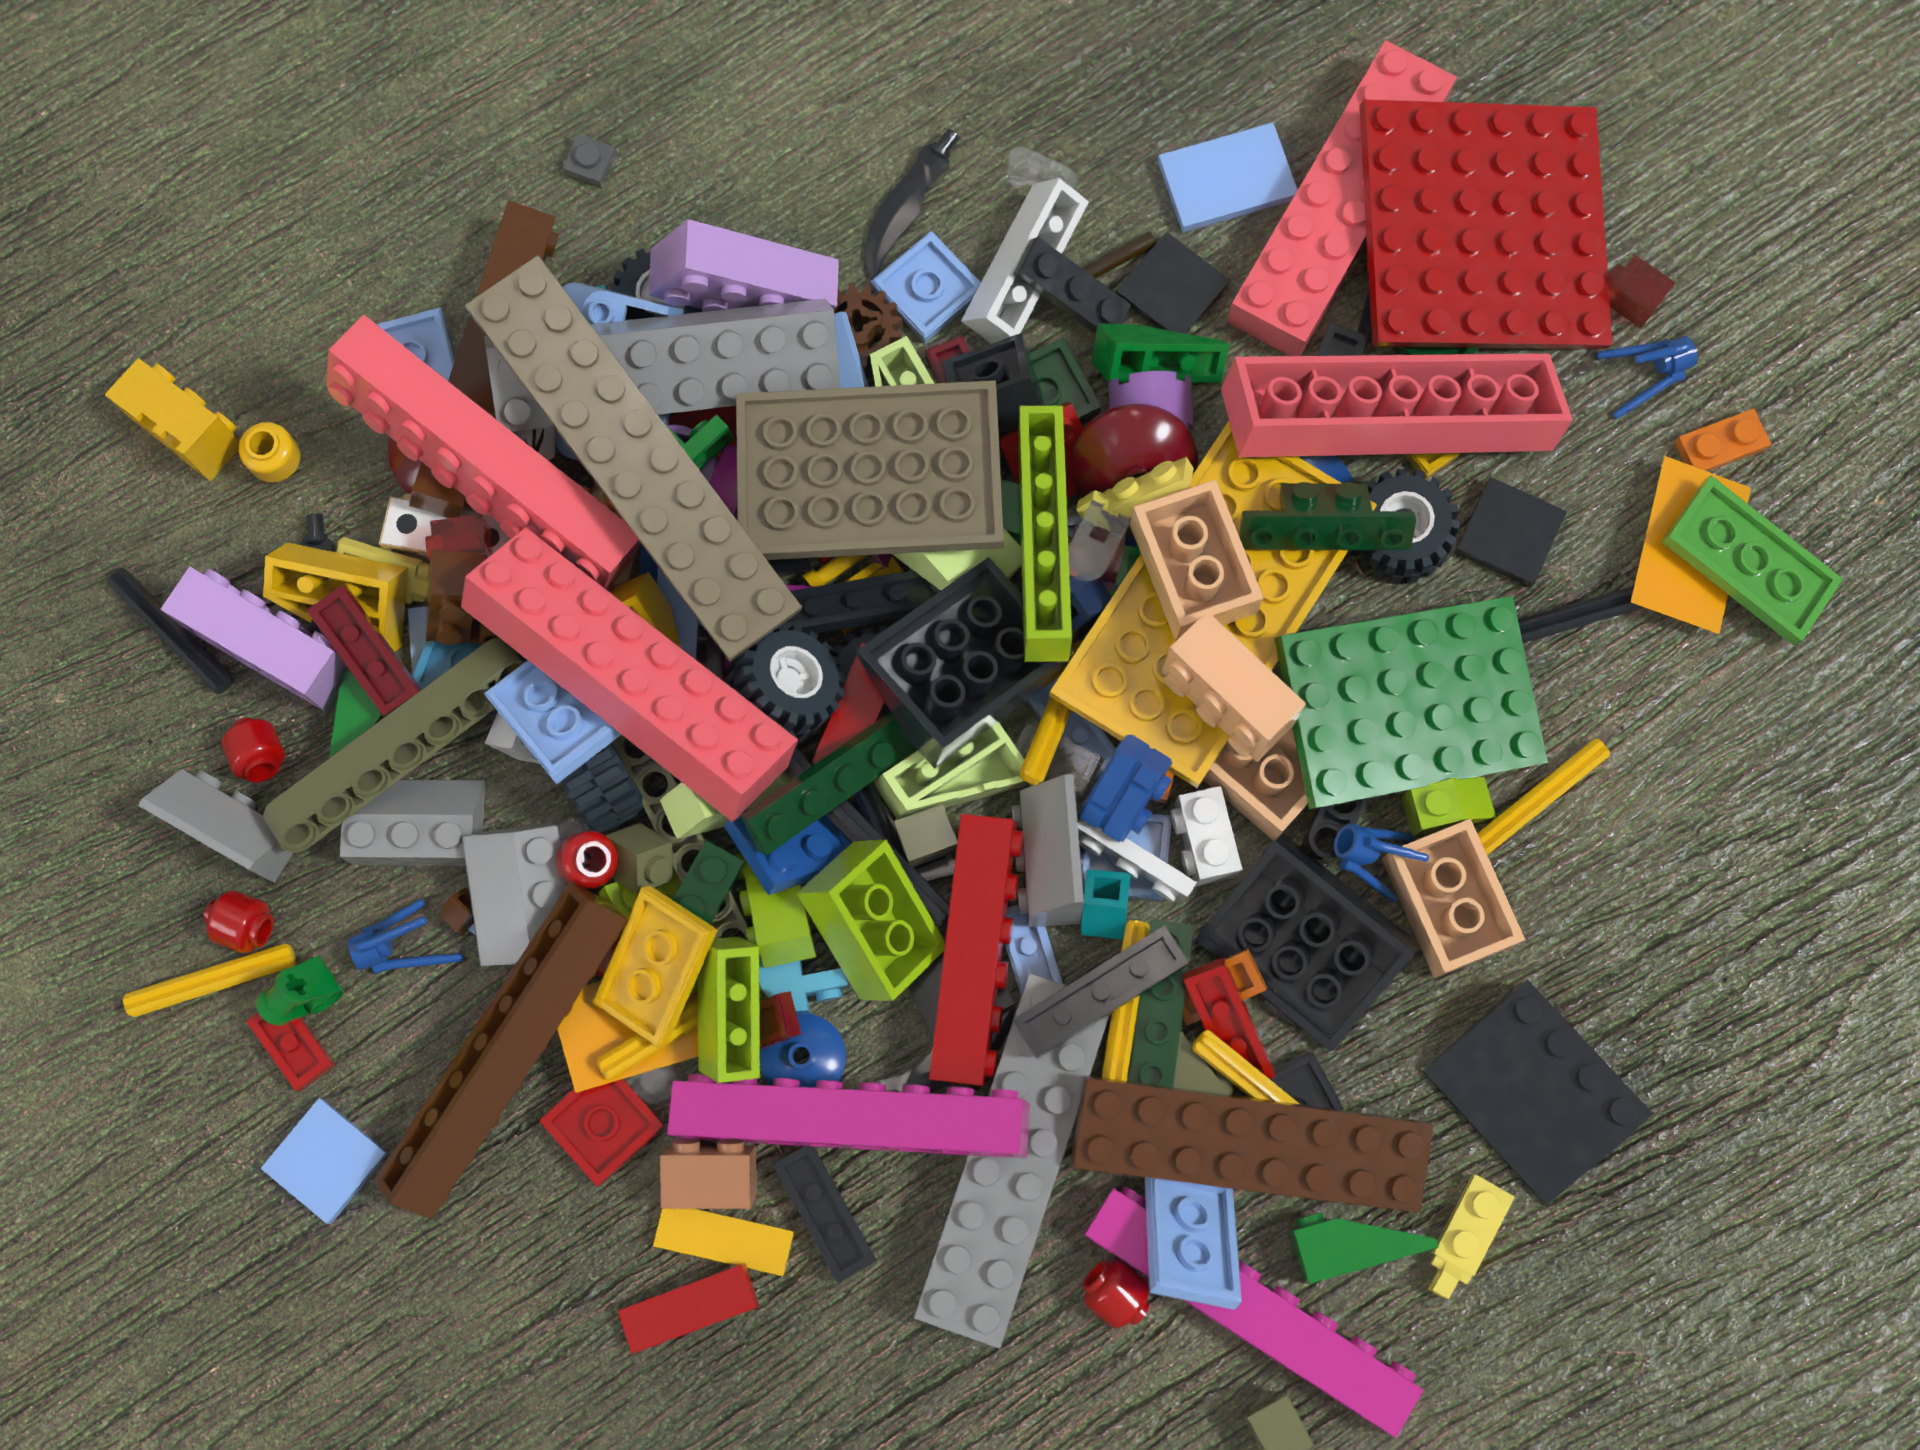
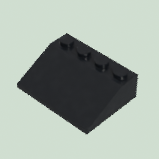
[856,557,1074,769]
[1195,833,1419,1052]
[1422,980,1653,1205]

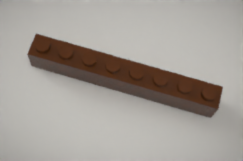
[409,200,559,522]
[374,882,628,1219]

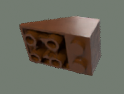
[426,550,498,645]

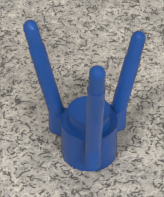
[1596,336,1698,419]
[1334,823,1429,902]
[348,899,463,974]

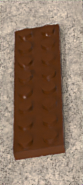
[1071,1075,1434,1213]

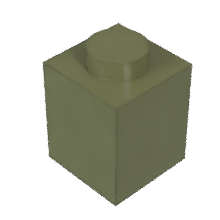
[894,803,960,867]
[606,823,673,894]
[1242,1392,1314,1450]

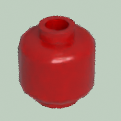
[221,718,286,783]
[555,831,618,888]
[203,890,274,953]
[1082,1260,1150,1328]

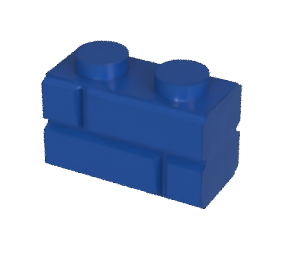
[1079,734,1173,842]

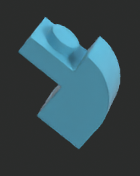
[759,953,850,1015]

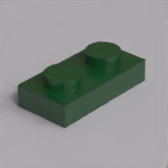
[672,840,746,925]

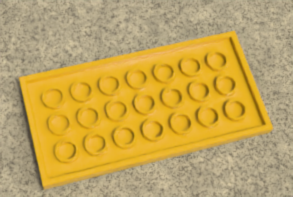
[1049,421,1377,788]

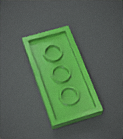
[1661,475,1843,646]

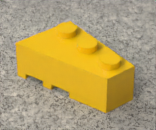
[263,542,408,652]

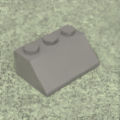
[138,769,293,883]
[1012,774,1084,927]
[340,780,485,866]
[462,822,566,966]

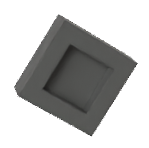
[562,134,617,188]

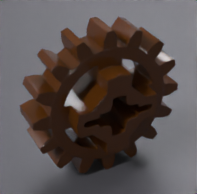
[834,284,903,374]

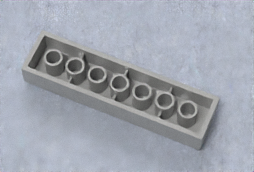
[484,299,840,432]
[914,973,1109,1349]

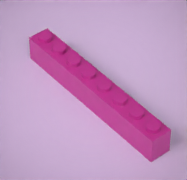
[667,1074,1030,1159]
[1083,1186,1424,1438]

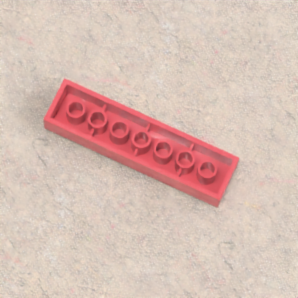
[1226,40,1457,356]
[326,314,640,590]
[1221,354,1573,457]
[461,527,798,822]

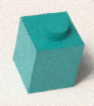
[1081,869,1131,939]

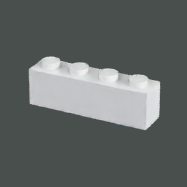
[961,178,1089,344]

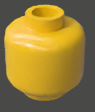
[239,422,301,482]

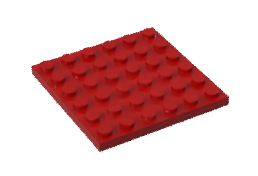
[1359,99,1612,349]

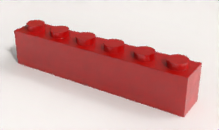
[929,814,1023,1086]

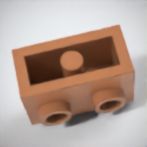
[660,1138,757,1209]

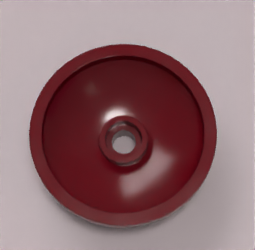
[1071,404,1198,498]

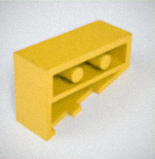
[105,358,240,482]

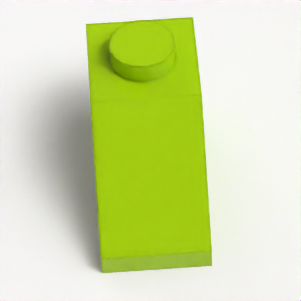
[1401,777,1496,838]

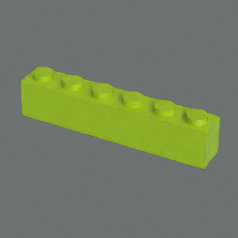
[1018,406,1072,662]

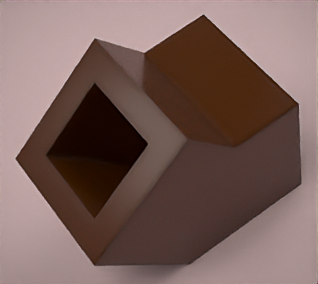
[438,888,474,936]

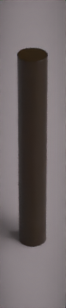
[1048,231,1156,303]

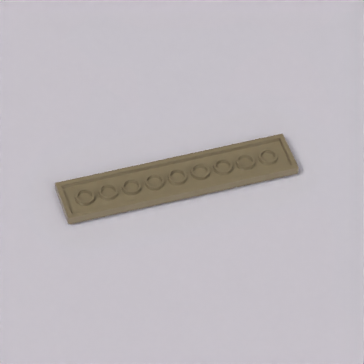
[465,255,802,662]

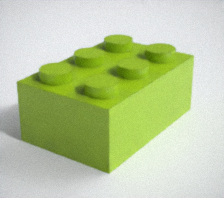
[797,839,945,1001]

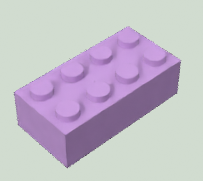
[648,219,839,312]
[160,566,347,713]

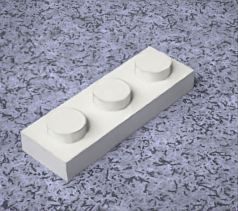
[1077,819,1197,903]

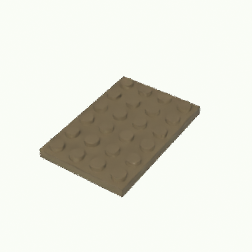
[736,380,1004,560]

